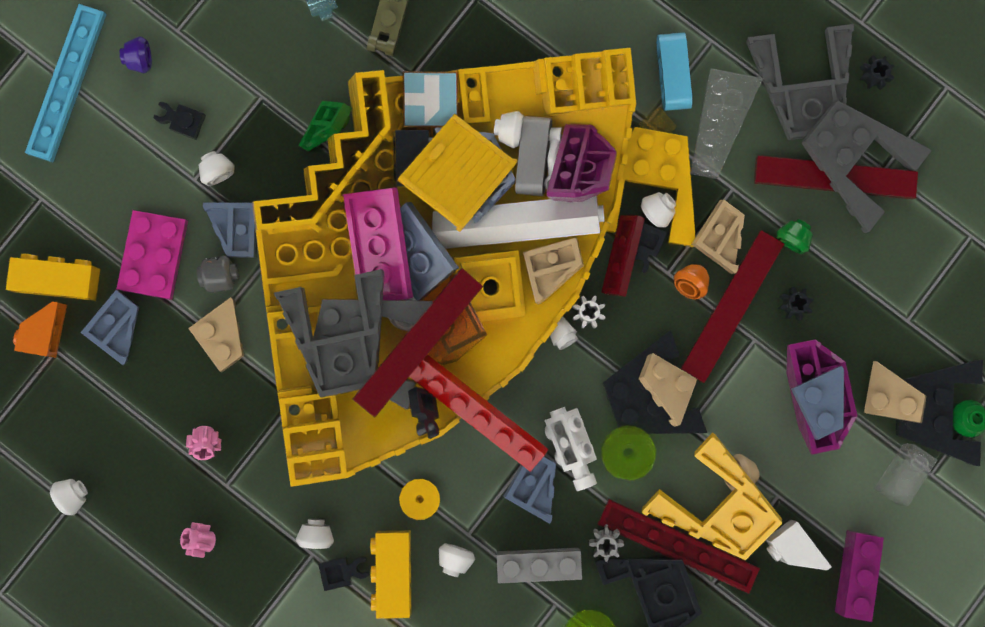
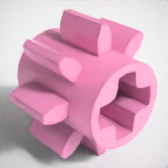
[186,426,221,460]
[180,522,216,558]

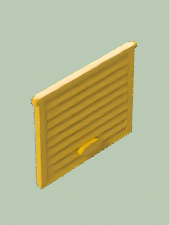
[398,113,518,232]

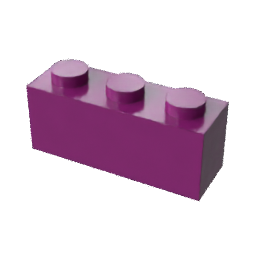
[835,530,884,622]

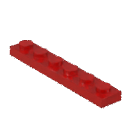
[409,354,549,472]

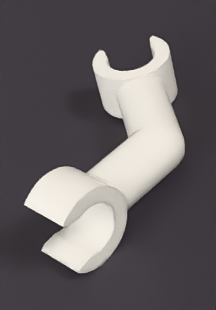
[544,127,562,189]

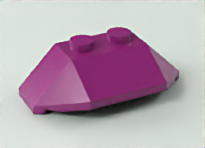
[547,124,617,202]
[786,339,857,454]

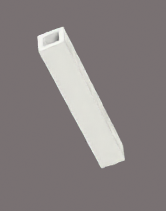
[432,195,605,249]

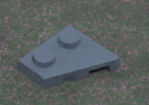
[203,202,256,258]
[81,290,139,365]
[791,366,844,440]
[503,457,556,524]

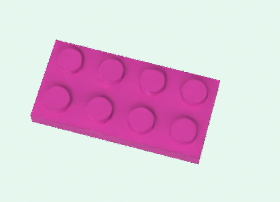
[343,187,413,300]

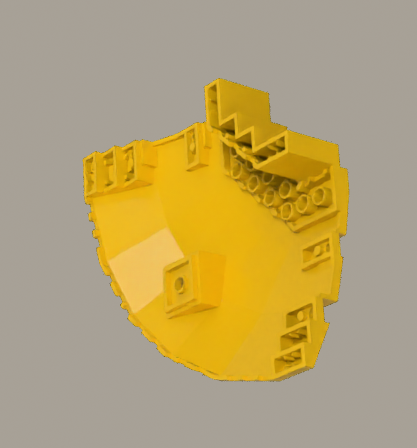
[252,48,636,487]

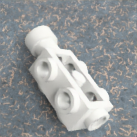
[545,407,597,491]

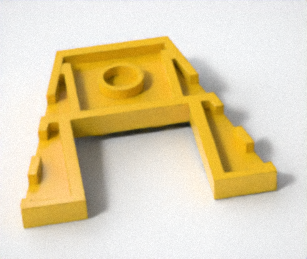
[606,127,696,247]
[641,432,782,560]

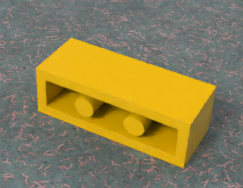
[6,254,100,301]
[370,530,411,619]

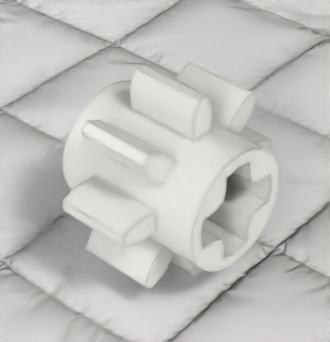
[572,296,605,328]

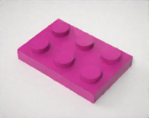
[117,210,188,300]

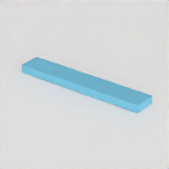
[25,4,106,163]

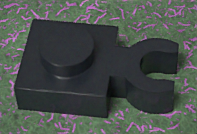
[153,102,206,140]
[634,223,667,273]
[408,387,439,439]
[318,556,370,591]

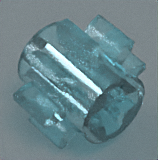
[306,0,338,21]

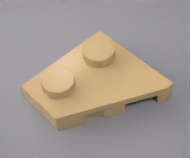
[691,199,745,274]
[523,238,584,304]
[188,297,244,372]
[639,353,697,427]
[864,361,927,423]

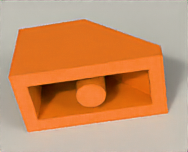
[13,301,67,358]

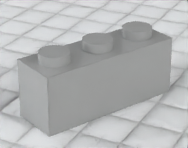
[496,548,582,583]

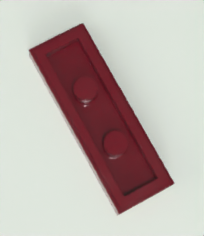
[601,215,645,297]

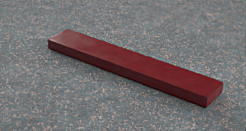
[754,155,918,199]
[680,230,784,383]
[352,268,483,418]
[597,499,760,594]

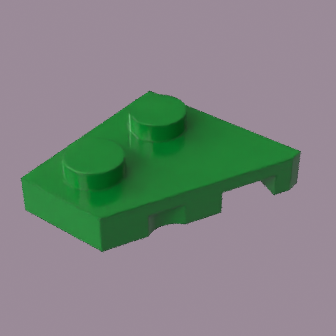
[298,101,352,151]

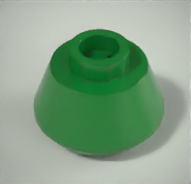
[777,219,813,254]
[953,400,985,437]

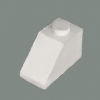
[766,520,831,570]

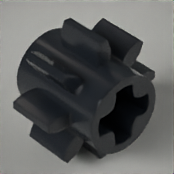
[859,55,895,90]
[778,287,814,321]

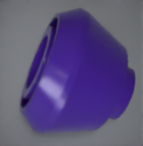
[120,36,152,74]

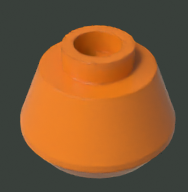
[674,264,710,299]

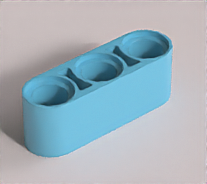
[656,32,692,111]

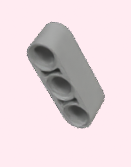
[515,116,552,196]

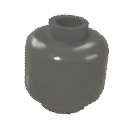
[197,256,239,293]

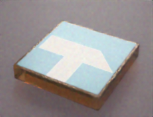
[402,71,458,128]

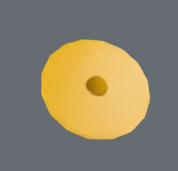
[399,479,440,520]

